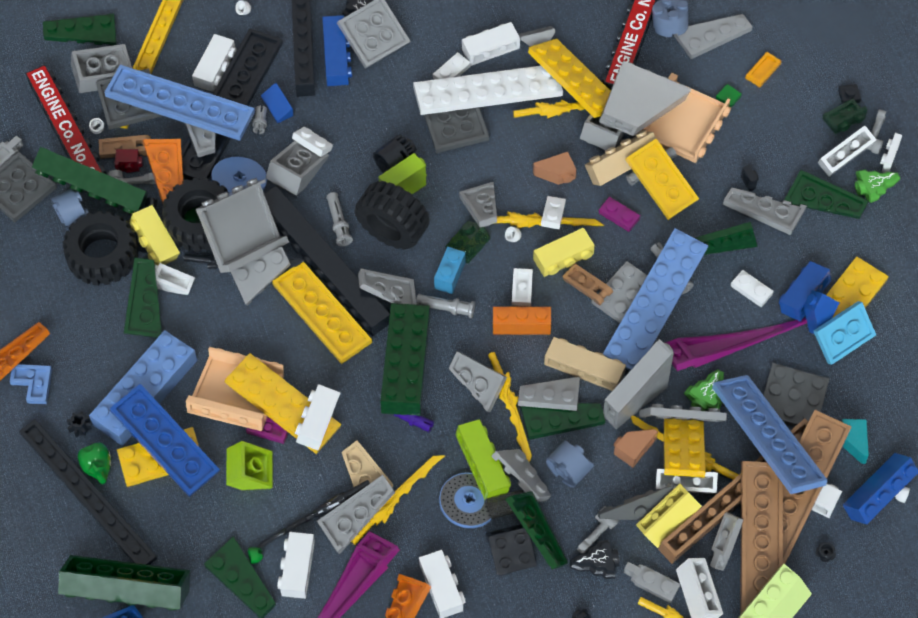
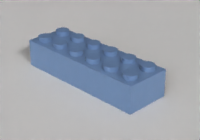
[89,330,197,446]

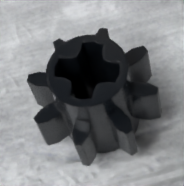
[67,411,92,437]

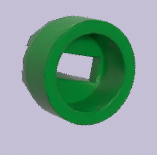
[248,547,264,564]

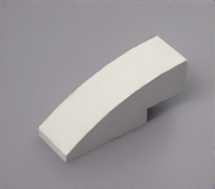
[155,263,195,295]

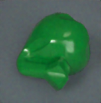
[77,442,111,484]

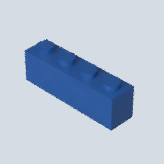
[323,15,352,86]
[843,453,918,525]

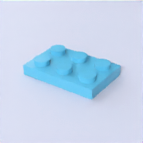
[813,301,876,365]

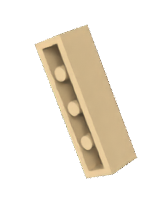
[585,130,656,186]
[544,337,626,391]

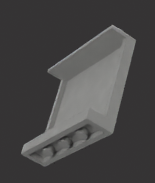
[196,178,289,273]

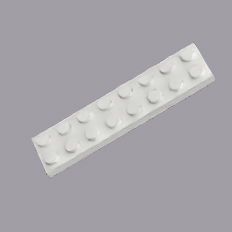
[413,66,563,115]

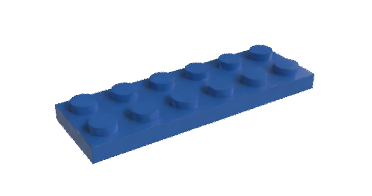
[110,384,220,497]

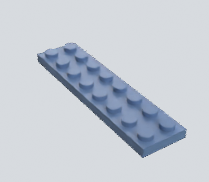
[104,65,255,141]
[603,228,708,371]
[712,375,827,494]

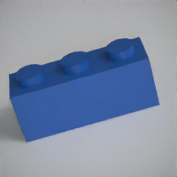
[779,261,831,322]

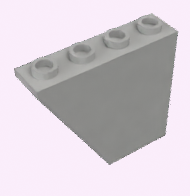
[599,61,691,136]
[603,339,674,429]

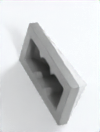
[518,26,555,46]

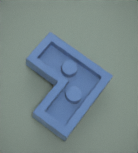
[10,364,52,404]

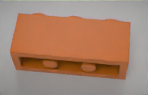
[493,307,551,335]

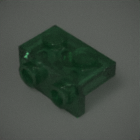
[822,99,868,134]
[445,221,490,263]

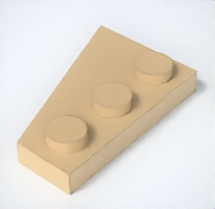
[342,440,394,487]

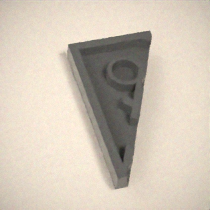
[598,483,674,520]

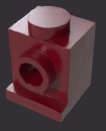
[115,149,143,173]

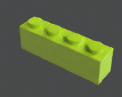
[455,419,511,502]

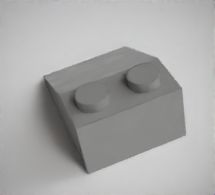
[71,44,132,93]
[580,114,625,150]
[266,141,329,196]

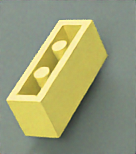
[129,205,180,265]
[533,228,595,277]
[636,484,702,548]

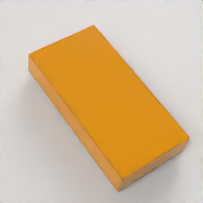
[745,52,781,87]

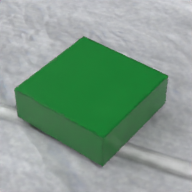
[716,84,742,108]

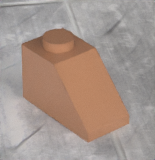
[533,152,576,185]
[614,429,658,468]

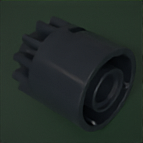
[373,134,418,173]

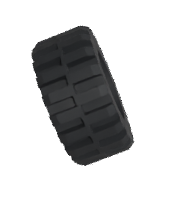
[162,178,229,252]
[355,181,429,250]
[63,211,138,286]

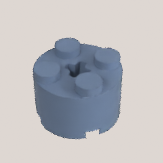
[652,0,689,37]
[50,189,89,231]
[546,440,594,487]

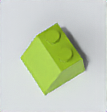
[226,441,273,490]

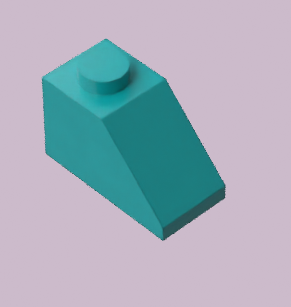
[842,419,869,464]

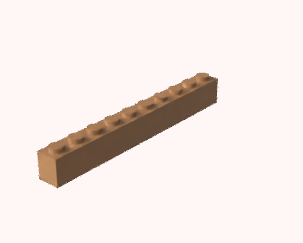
[658,418,808,564]

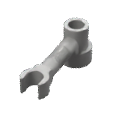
[867,109,887,155]
[108,170,156,185]
[577,506,619,554]

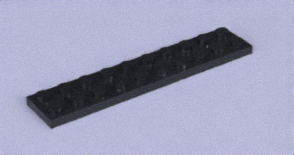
[181,28,283,180]

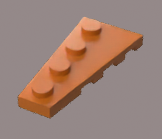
[143,139,183,204]
[0,322,50,381]
[385,574,431,618]

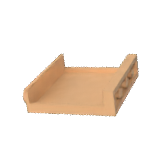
[641,73,731,163]
[186,347,284,431]

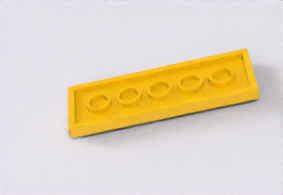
[528,39,611,118]
[272,262,372,364]
[224,353,341,454]

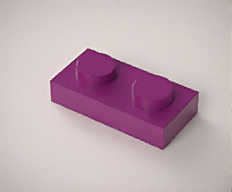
[599,197,640,232]
[246,417,288,444]

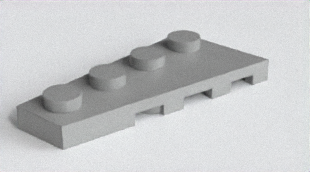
[673,14,752,59]
[723,188,807,235]
[639,404,727,422]
[317,475,395,554]

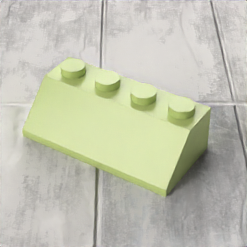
[738,564,812,618]

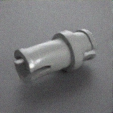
[252,105,267,134]

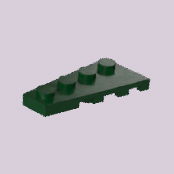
[43,14,117,46]
[784,170,869,219]
[695,222,758,255]
[124,258,162,338]
[520,403,605,440]
[505,491,568,569]
[204,537,276,618]

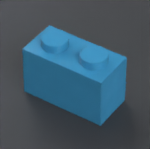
[434,247,465,294]

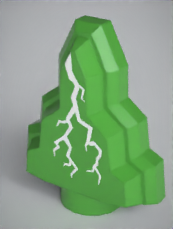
[855,169,901,203]
[684,369,724,411]

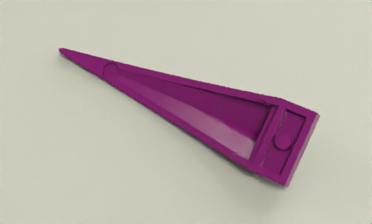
[664,318,807,371]
[318,531,400,618]

